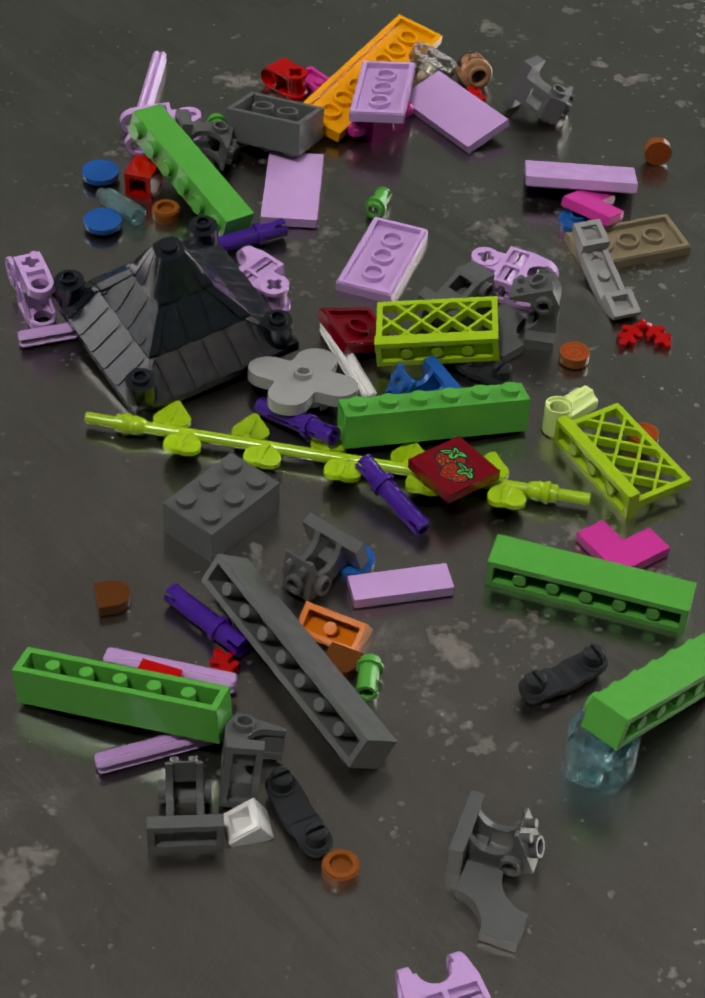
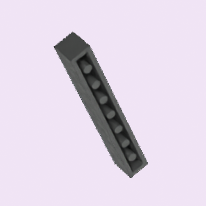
[201,554,397,769]

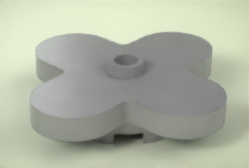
[248,348,358,416]

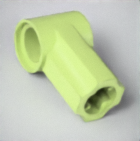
[541,385,598,437]

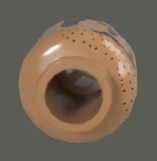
[455,52,492,90]

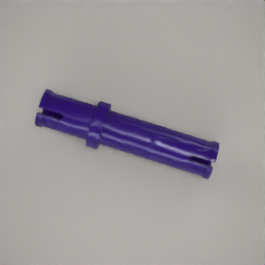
[218,218,288,252]
[254,396,341,446]
[355,454,432,537]
[164,583,251,658]

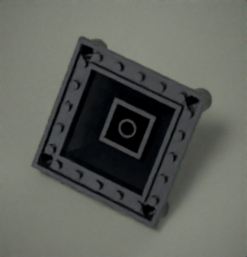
[51,215,299,418]

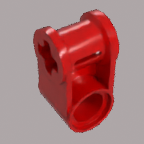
[260,57,308,101]

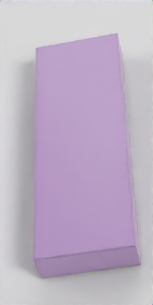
[347,563,454,609]

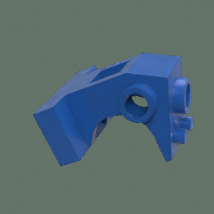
[384,356,461,394]

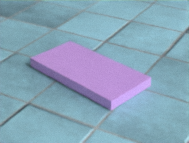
[349,61,415,124]
[409,71,509,154]
[260,151,324,228]
[524,160,638,194]
[336,217,428,302]

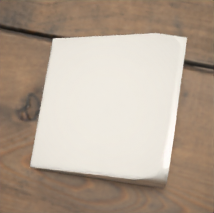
[224,798,274,847]

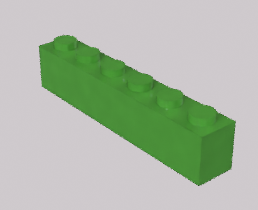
[128,104,254,236]
[337,382,531,449]
[485,534,697,635]
[581,633,705,750]
[12,647,233,744]

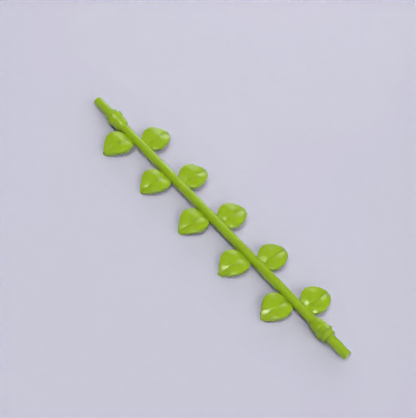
[84,401,591,510]

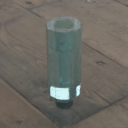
[96,188,146,226]

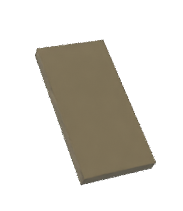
[563,214,691,269]

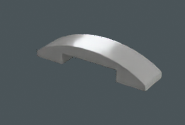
[572,219,641,320]

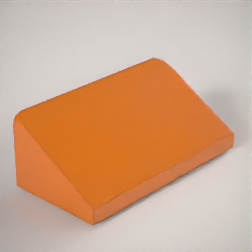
[298,601,373,652]

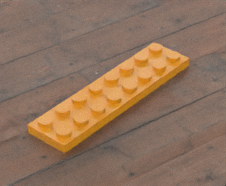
[303,14,443,142]

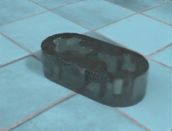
[409,42,456,79]

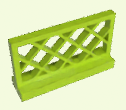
[374,296,500,367]
[554,403,692,520]

